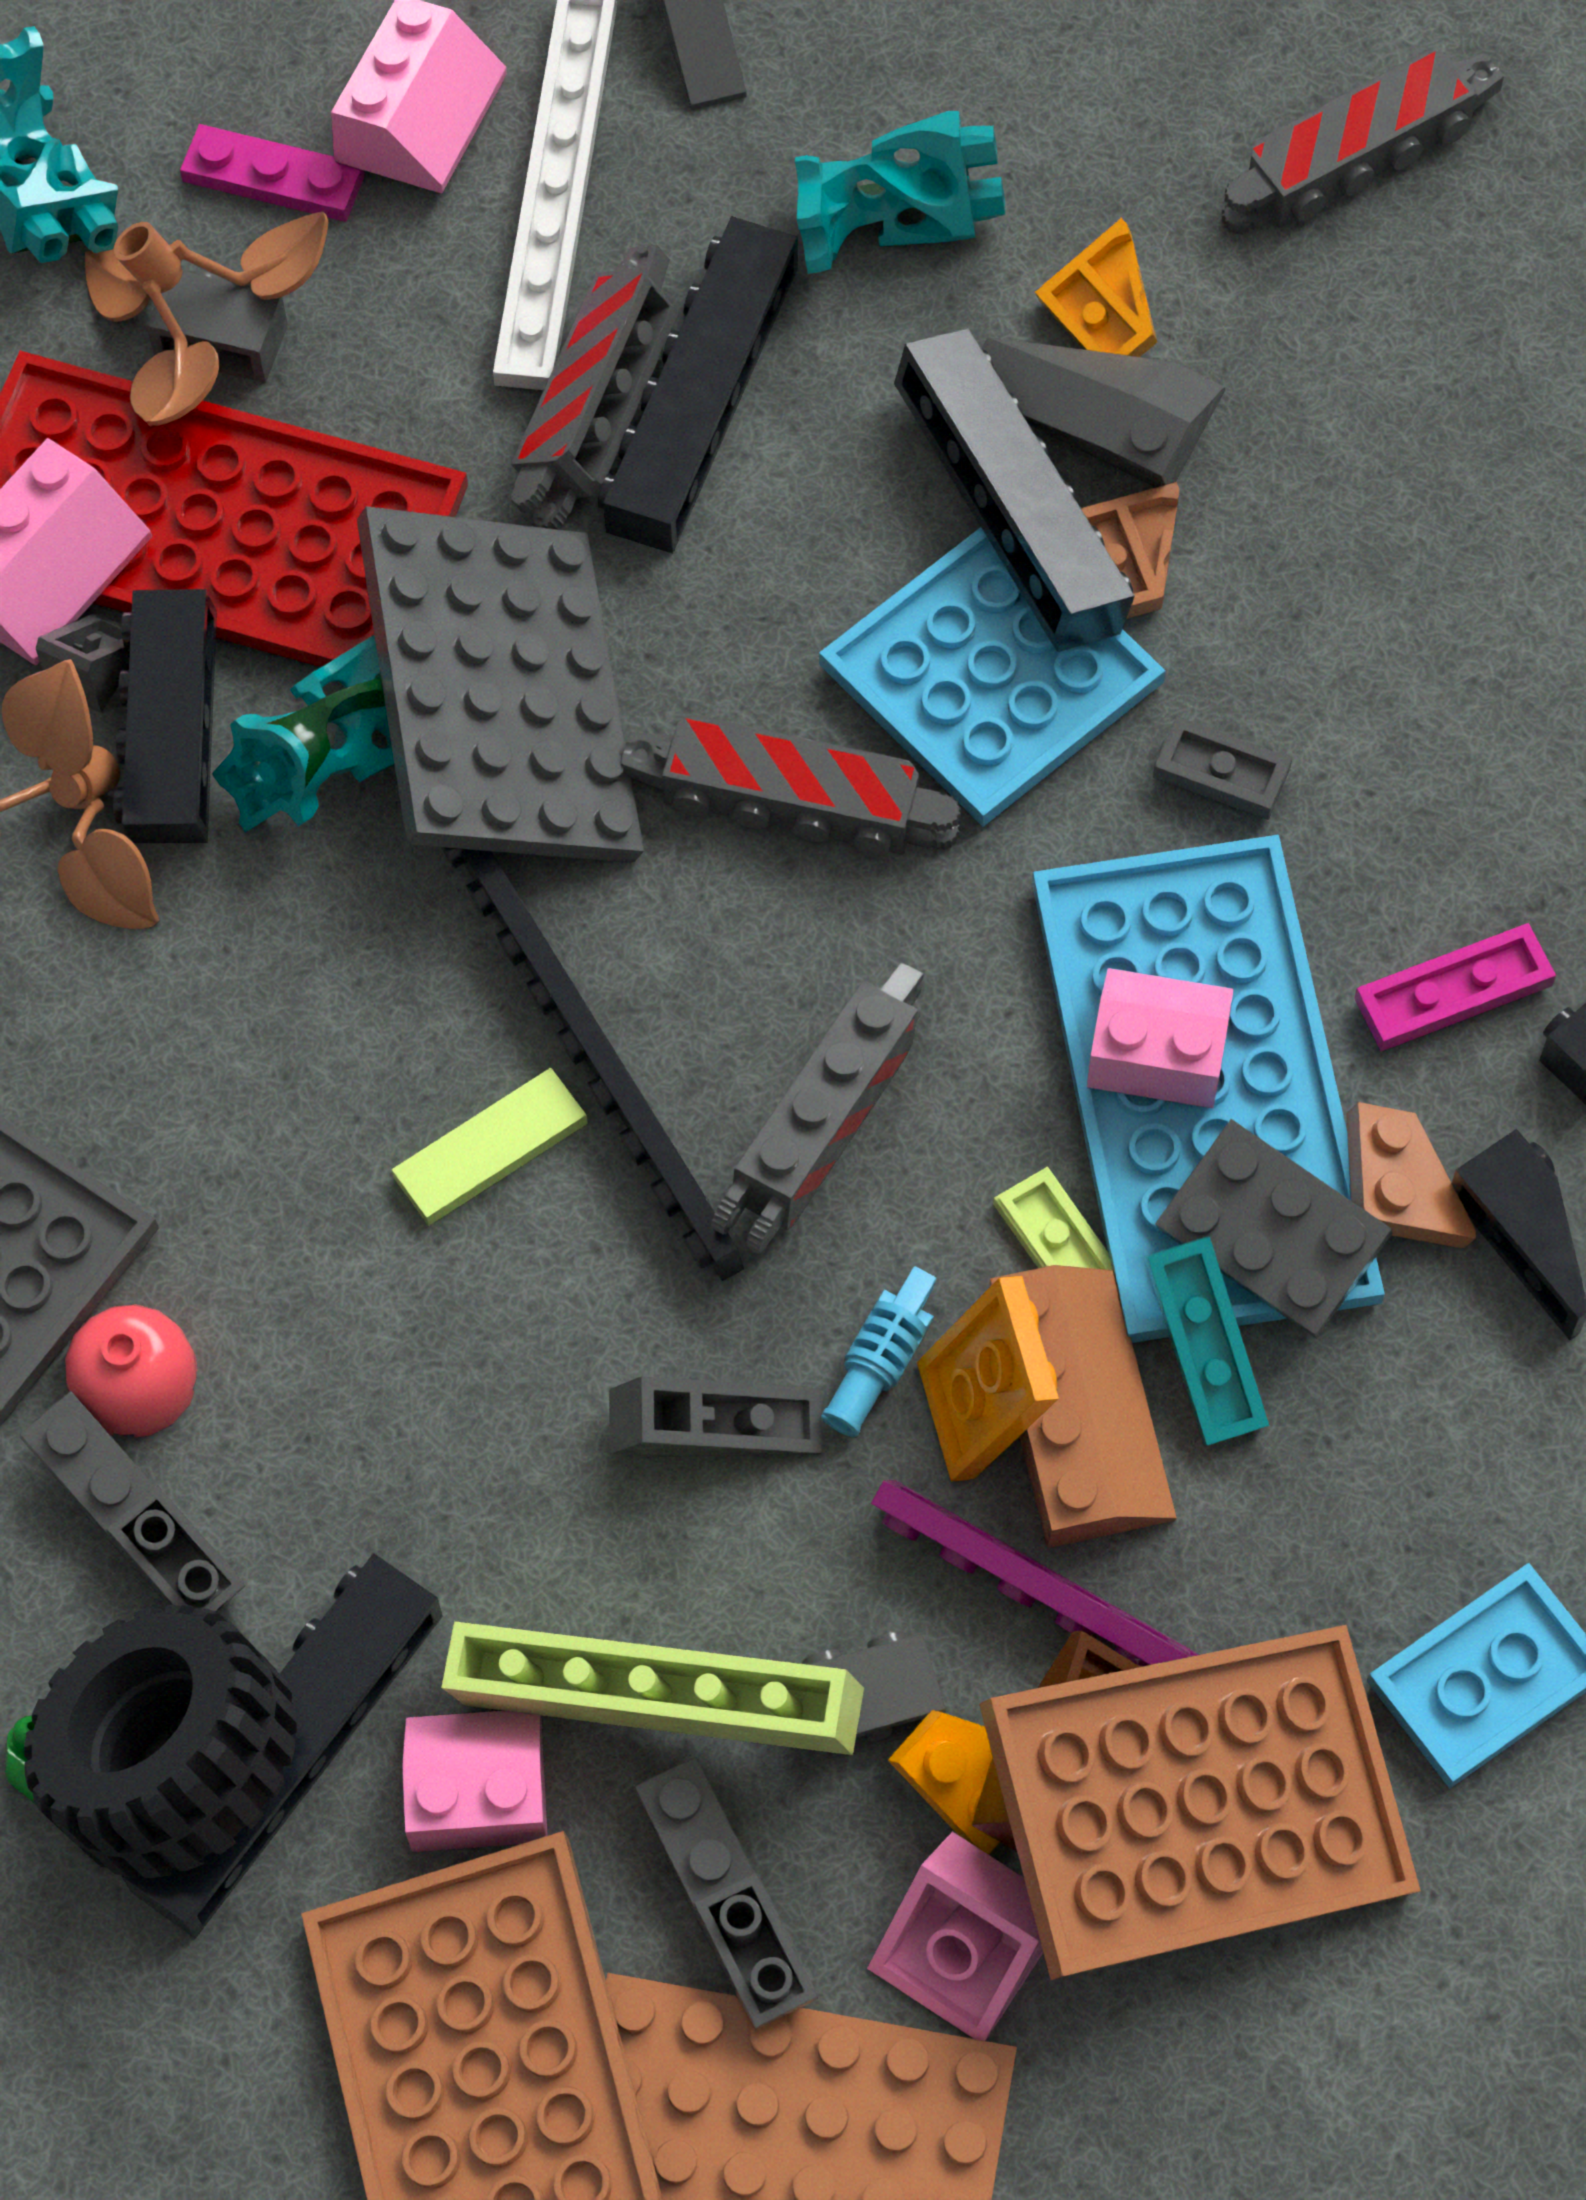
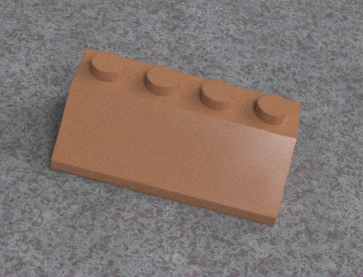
[989,1265,1177,1548]

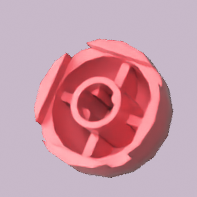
[65,1304,197,1437]

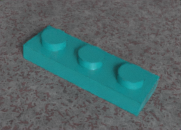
[1144,1237,1270,1446]

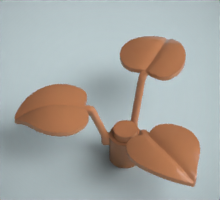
[85,211,328,427]
[0,659,160,929]

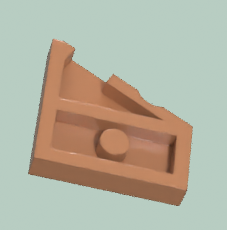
[1081,482,1180,619]
[1346,1102,1476,1248]

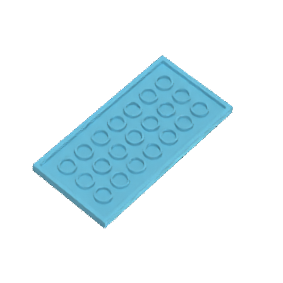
[1032,835,1385,1343]

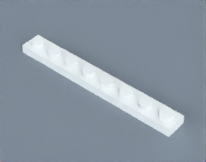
[493,0,617,390]

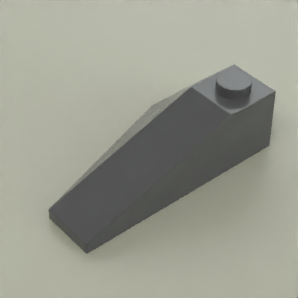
[981,337,1225,487]

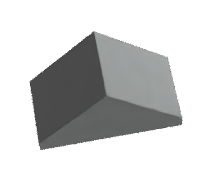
[36,612,130,713]

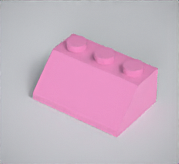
[331,0,507,193]
[0,438,152,666]

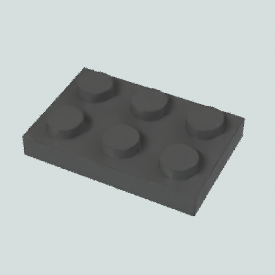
[1155,1119,1393,1339]

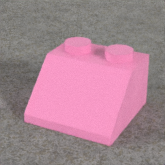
[1087,968,1233,1108]
[403,1711,547,1852]
[867,1831,1043,2041]

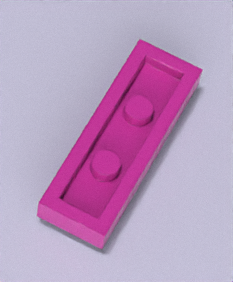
[180,124,365,222]
[1354,923,1556,1052]

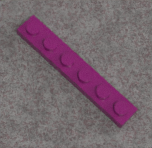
[871,1480,1200,1667]

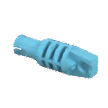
[821,1266,936,1437]

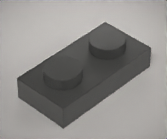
[1153,716,1292,820]

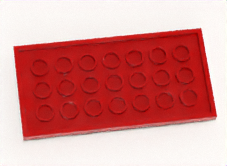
[0,350,468,667]

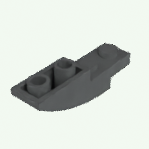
[20,1391,246,1612]
[635,1756,818,2030]

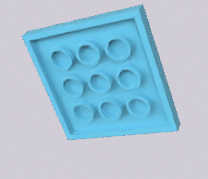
[819,527,1166,827]

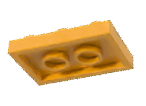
[917,1276,1059,1482]

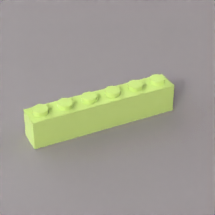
[441,1621,864,1755]

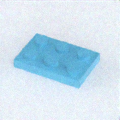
[1367,1563,1586,1789]

